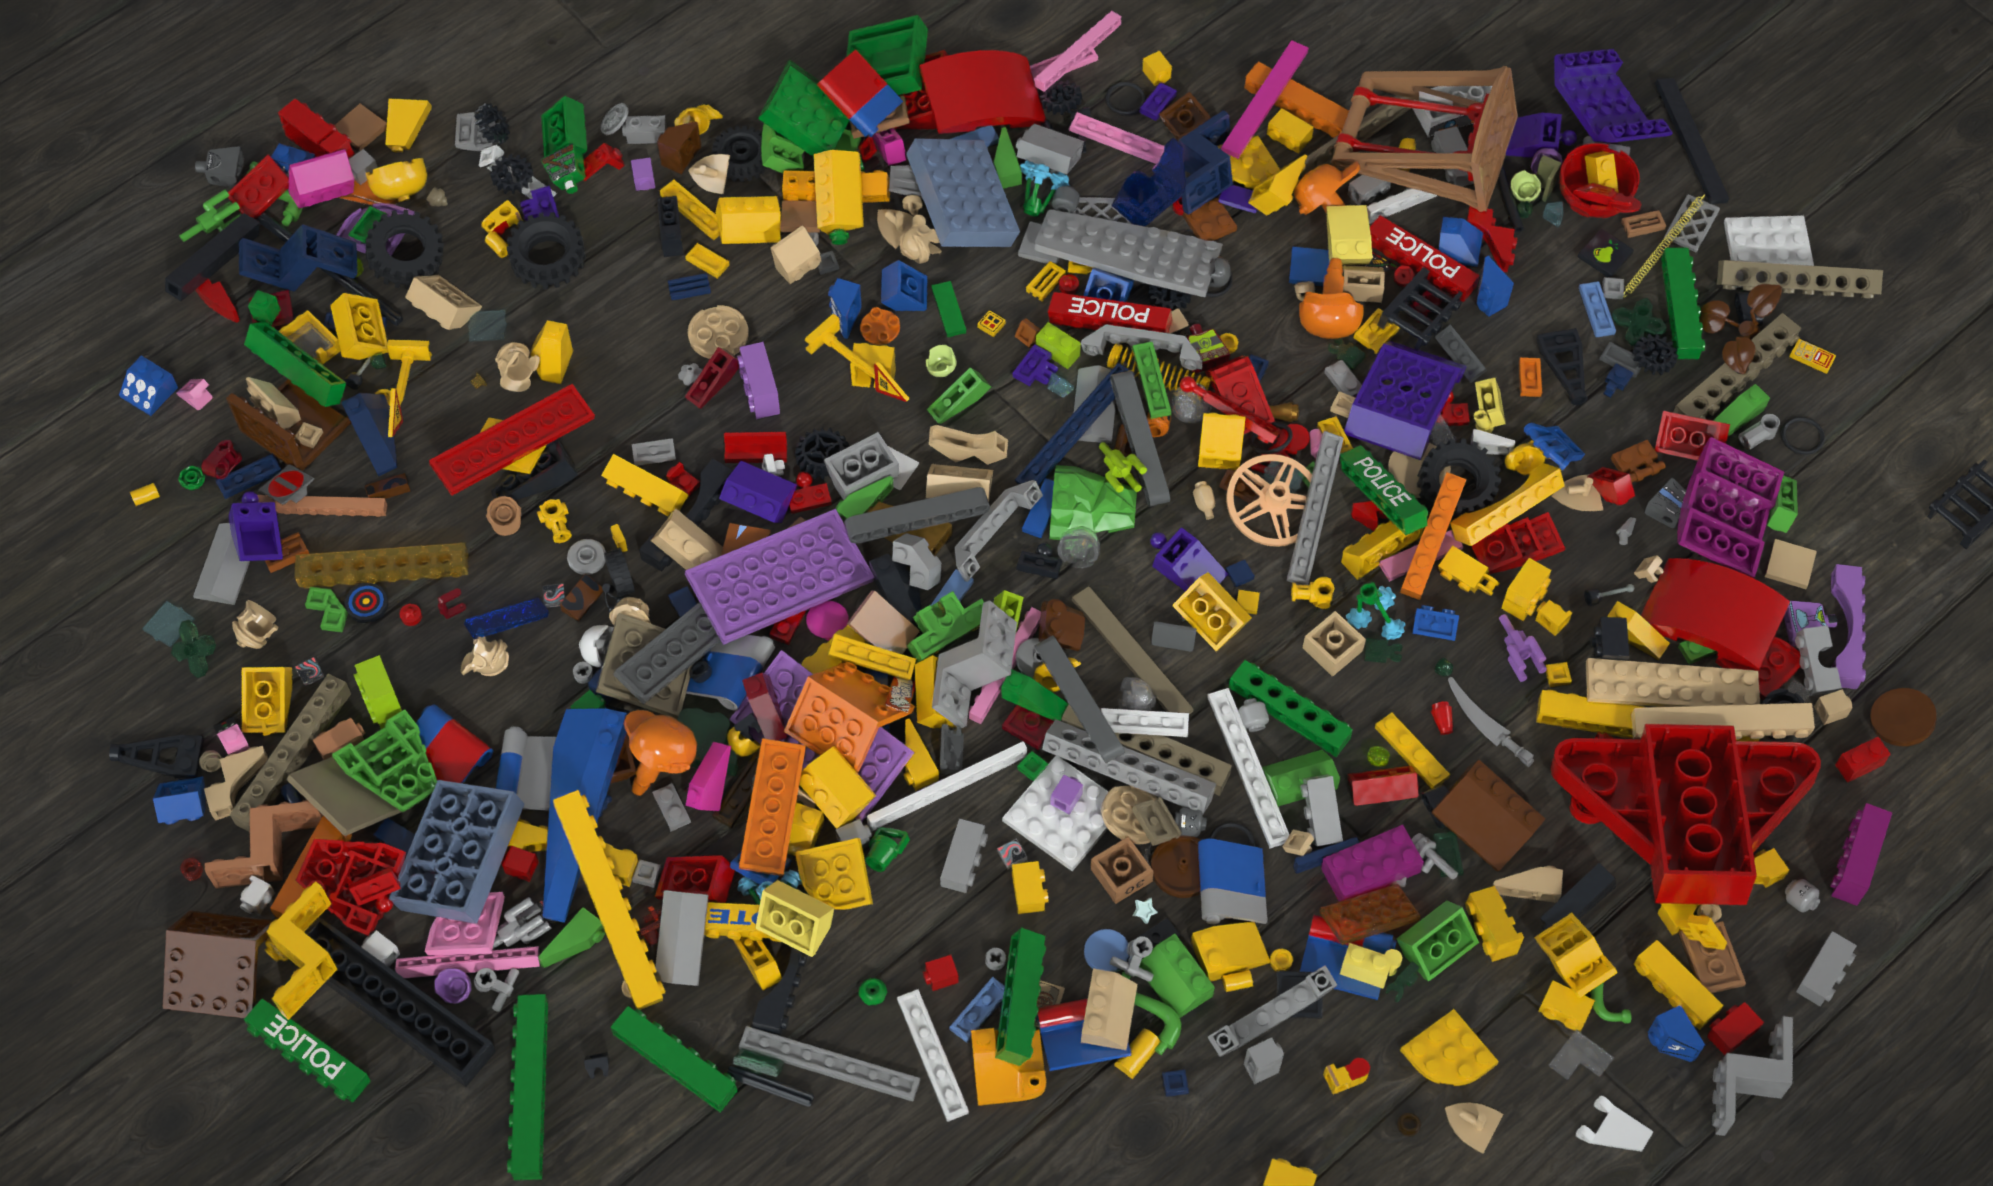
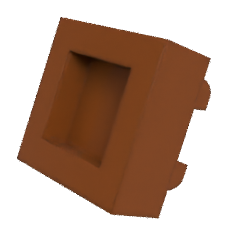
[1015,319,1041,348]

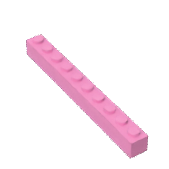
[1035,11,1121,92]
[968,607,1041,724]
[395,947,540,978]

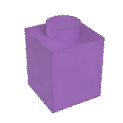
[631,158,655,191]
[1050,775,1083,815]

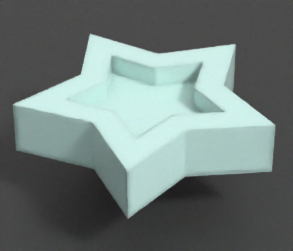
[1132,898,1158,924]

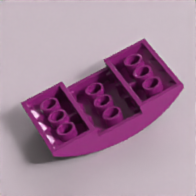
[1677,437,1784,578]

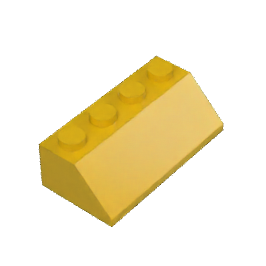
[814,150,864,235]
[1341,521,1424,580]

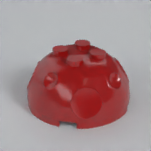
[1559,143,1640,218]

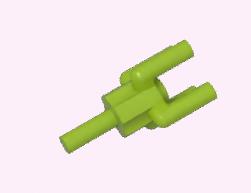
[1099,442,1147,493]

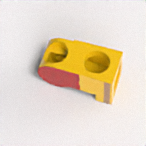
[482,200,523,236]
[1323,1058,1370,1094]

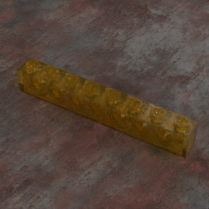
[295,543,468,588]

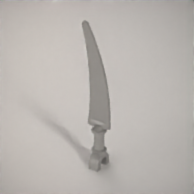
[1448,677,1534,767]

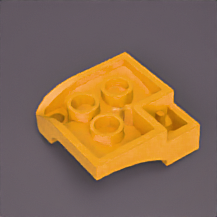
[971,1028,1046,1105]

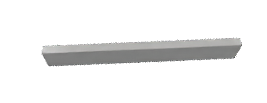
[1286,431,1344,585]
[739,1026,920,1102]

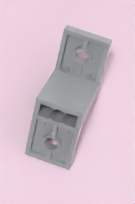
[932,600,1017,728]
[1712,1016,1793,1136]

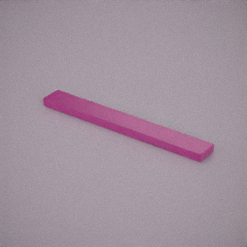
[1221,40,1309,159]

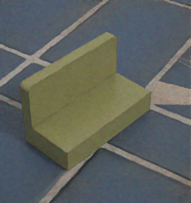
[1536,155,1561,202]

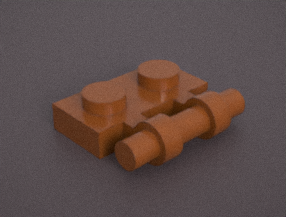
[1611,440,1666,482]

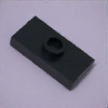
[1136,918,1181,960]

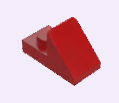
[1351,501,1388,531]

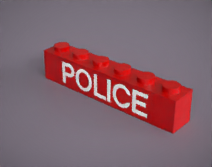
[1370,215,1480,302]
[1048,292,1172,334]

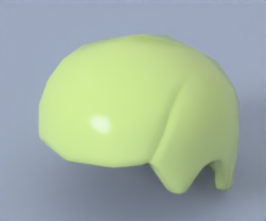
[1511,171,1541,202]
[926,345,957,377]

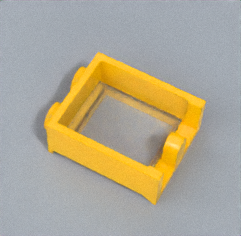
[279,310,341,365]

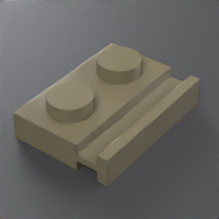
[1132,797,1182,846]

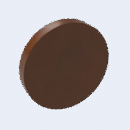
[1871,688,1937,746]
[1151,835,1201,898]

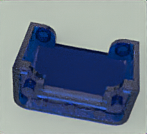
[1111,138,1186,227]

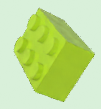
[353,656,402,729]

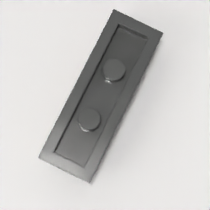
[1435,324,1487,383]

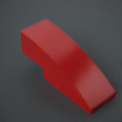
[196,279,240,323]

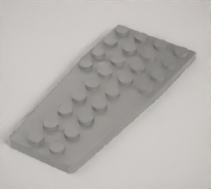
[1034,210,1223,297]

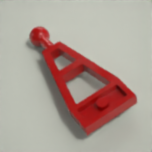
[1180,376,1281,443]

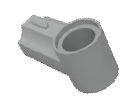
[1738,414,1780,450]

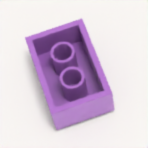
[737,342,780,419]

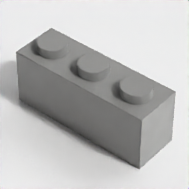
[1431,126,1474,187]
[1300,774,1343,846]
[940,819,988,893]
[1796,931,1857,1006]

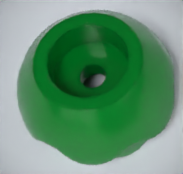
[178,466,205,490]
[859,978,887,1005]

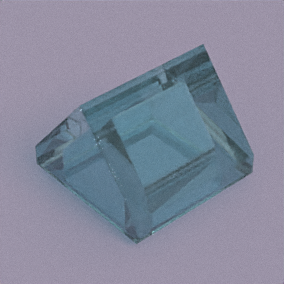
[1543,202,1563,227]
[1047,373,1074,398]

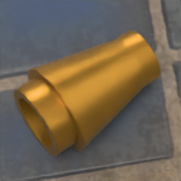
[1269,402,1299,422]

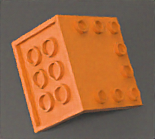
[784,662,915,773]

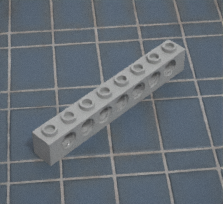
[1042,720,1216,815]

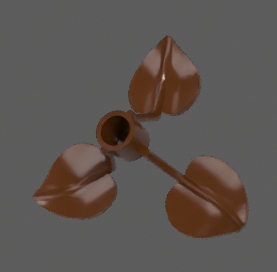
[1699,284,1782,375]

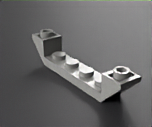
[1081,325,1203,370]
[955,480,1043,582]
[1208,966,1337,1057]

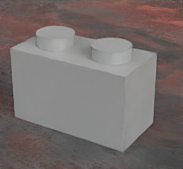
[1244,1037,1284,1084]

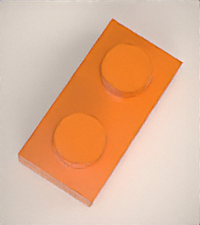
[1519,358,1542,397]

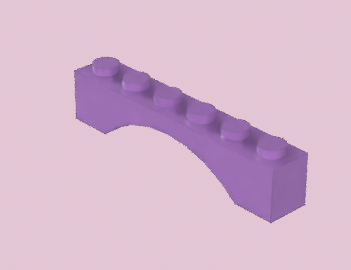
[1831,564,1866,689]

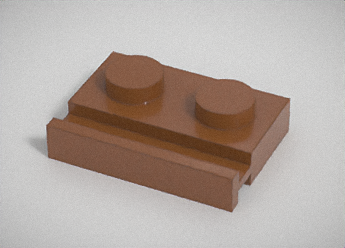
[264,532,310,573]

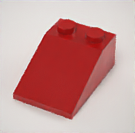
[1655,411,1730,460]
[655,856,735,903]

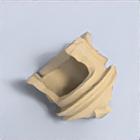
[899,215,942,264]
[495,342,540,392]
[232,600,279,649]
[461,629,509,676]

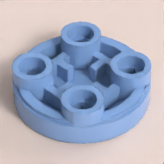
[1084,929,1129,972]

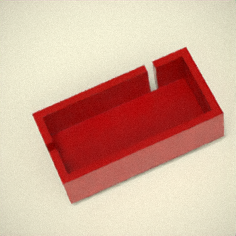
[278,99,355,159]

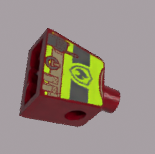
[1187,324,1230,374]

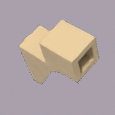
[929,425,1008,465]
[204,746,268,820]

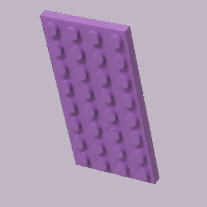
[685,509,875,645]
[729,650,915,822]

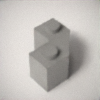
[892,533,942,590]

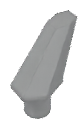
[1616,517,1636,545]

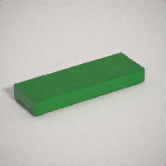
[931,281,966,338]

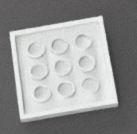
[1724,216,1817,288]
[1002,755,1108,871]

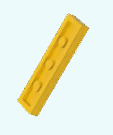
[660,180,720,240]
[827,634,916,681]
[1375,712,1450,788]

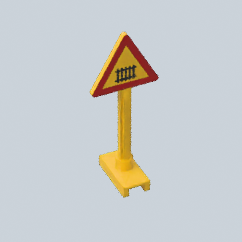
[805,314,909,402]
[387,340,432,437]

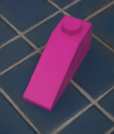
[872,128,907,166]
[686,742,731,811]

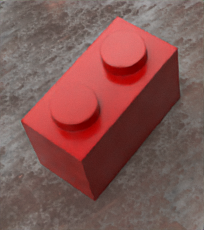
[1835,737,1891,783]
[1707,1002,1764,1055]

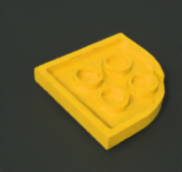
[1217,136,1280,189]
[795,838,873,910]
[1400,1009,1499,1086]

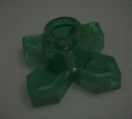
[1611,298,1667,346]
[171,619,216,678]

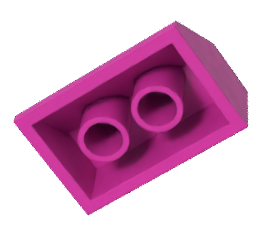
[289,149,354,209]

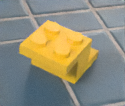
[1534,913,1617,998]

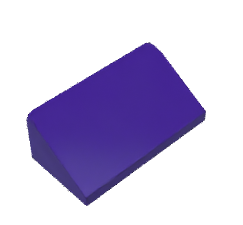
[1218,185,1258,213]

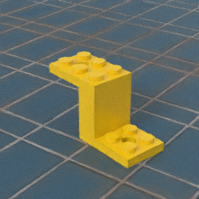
[266,882,338,1020]

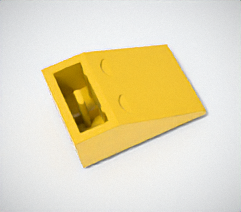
[1248,155,1307,215]
[1198,413,1245,470]

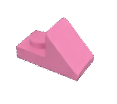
[176,379,213,410]

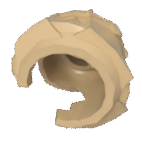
[609,597,651,625]

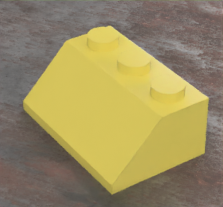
[755,880,834,957]

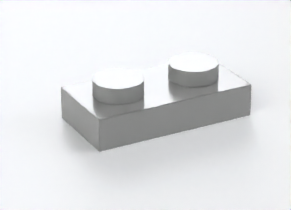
[1324,360,1362,398]
[632,438,676,466]
[652,783,691,831]

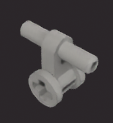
[1110,937,1154,982]
[474,968,519,1012]

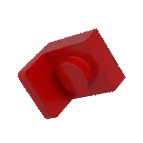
[666,462,700,498]

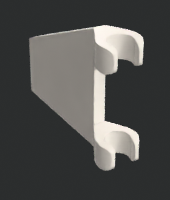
[1576,1096,1653,1151]

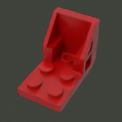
[1205,355,1275,434]

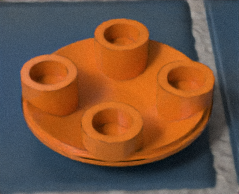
[860,307,900,345]

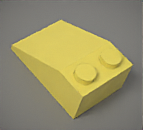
[1326,205,1372,265]

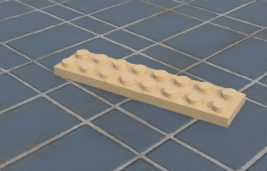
[1586,658,1760,707]

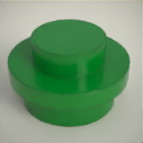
[829,229,849,245]

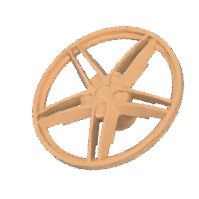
[1226,454,1312,546]

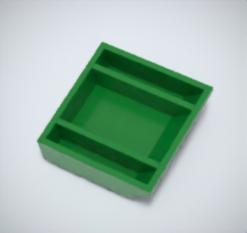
[846,15,928,95]
[758,60,849,157]

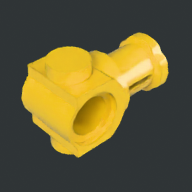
[537,499,572,543]
[1291,577,1334,609]

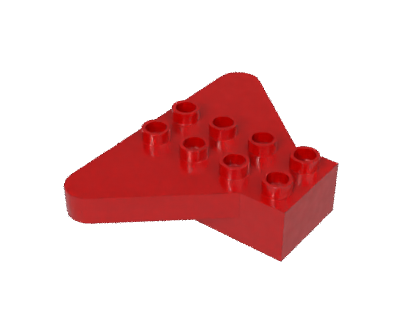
[1551,724,1821,905]

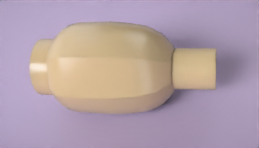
[1193,481,1215,520]

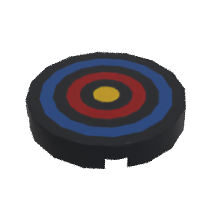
[345,583,388,623]

